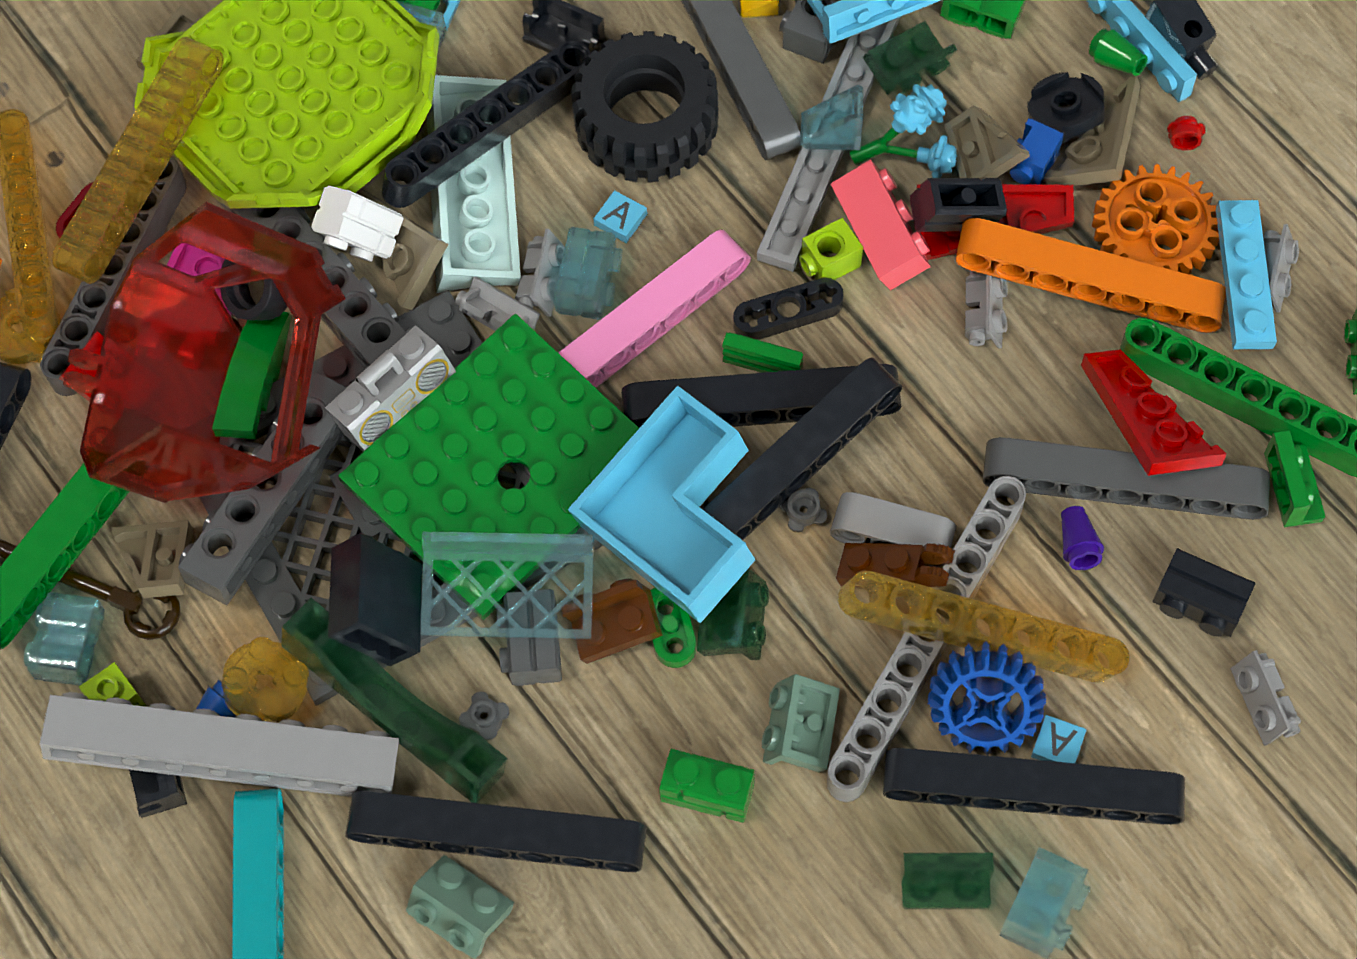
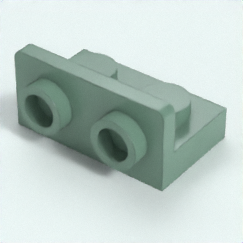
[762,674,840,772]

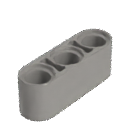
[830,492,956,568]

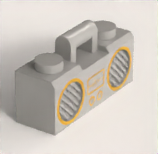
[325,325,456,452]

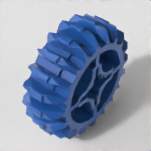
[928,641,1046,756]

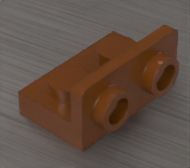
[561,579,662,664]

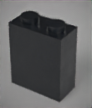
[328,533,422,666]

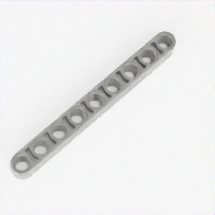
[827,476,1026,802]

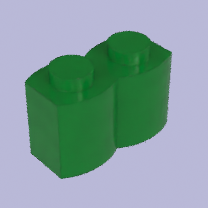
[940,0,1026,39]

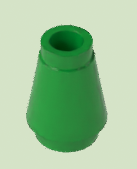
[1089,29,1148,76]

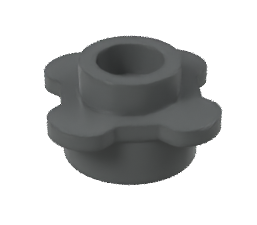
[780,488,827,532]
[459,692,509,740]

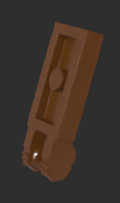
[836,543,955,589]

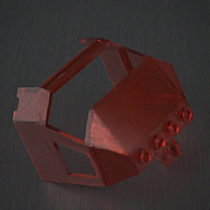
[63,202,346,503]

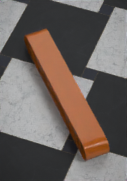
[956,218,1226,333]

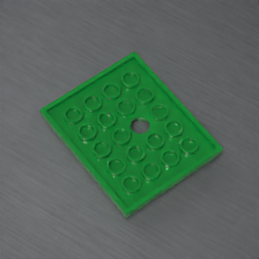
[338,313,639,620]

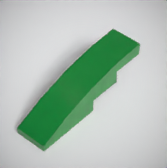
[212,312,292,439]

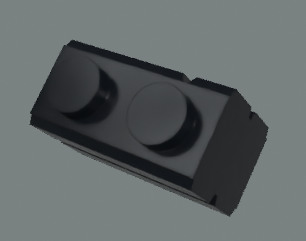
[910,178,1007,232]
[1152,548,1256,637]

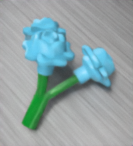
[850,84,957,178]

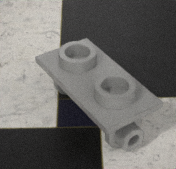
[1263,224,1299,313]
[515,229,567,317]
[965,271,1008,349]
[455,277,540,331]
[1231,650,1301,746]

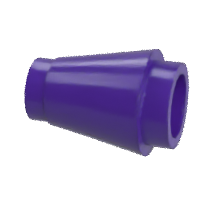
[1061,506,1104,570]

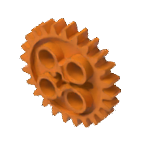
[1092,164,1219,275]

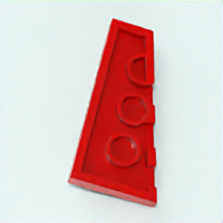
[916,184,1074,260]
[1081,349,1226,476]

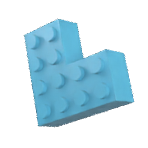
[568,385,755,623]

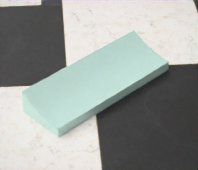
[427,75,521,293]

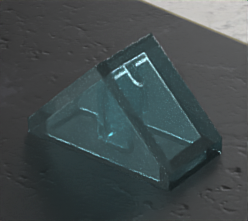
[800,84,863,150]

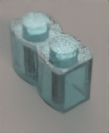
[24,592,105,686]

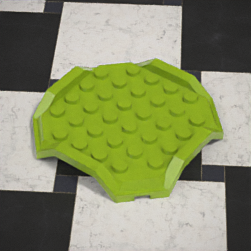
[134,0,440,209]

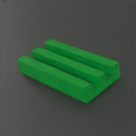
[722,332,804,373]

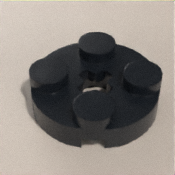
[1027,72,1105,143]

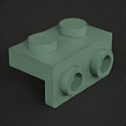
[406,855,514,959]

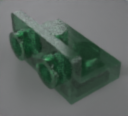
[863,21,958,95]
[697,568,769,660]
[901,853,994,910]

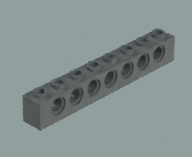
[218,201,411,369]

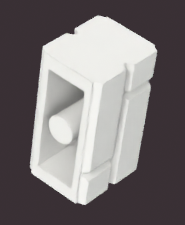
[311,185,404,262]

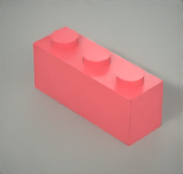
[830,159,931,290]

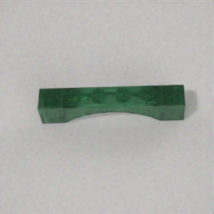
[281,598,508,803]

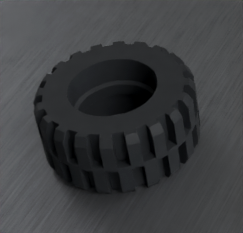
[571,31,719,182]

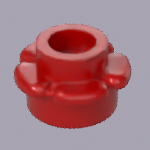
[1167,115,1206,151]

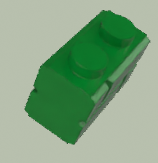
[659,749,755,823]

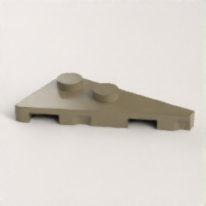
[1044,76,1141,186]
[356,188,449,310]

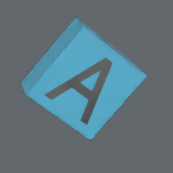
[593,190,647,243]
[1031,715,1087,763]

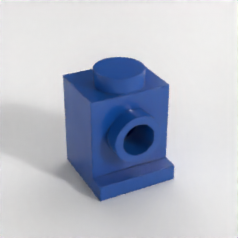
[1010,118,1064,185]

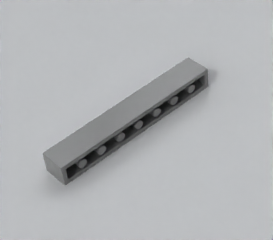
[40,692,399,797]

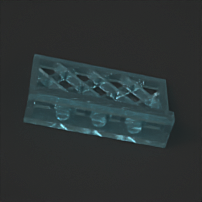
[421,532,595,639]

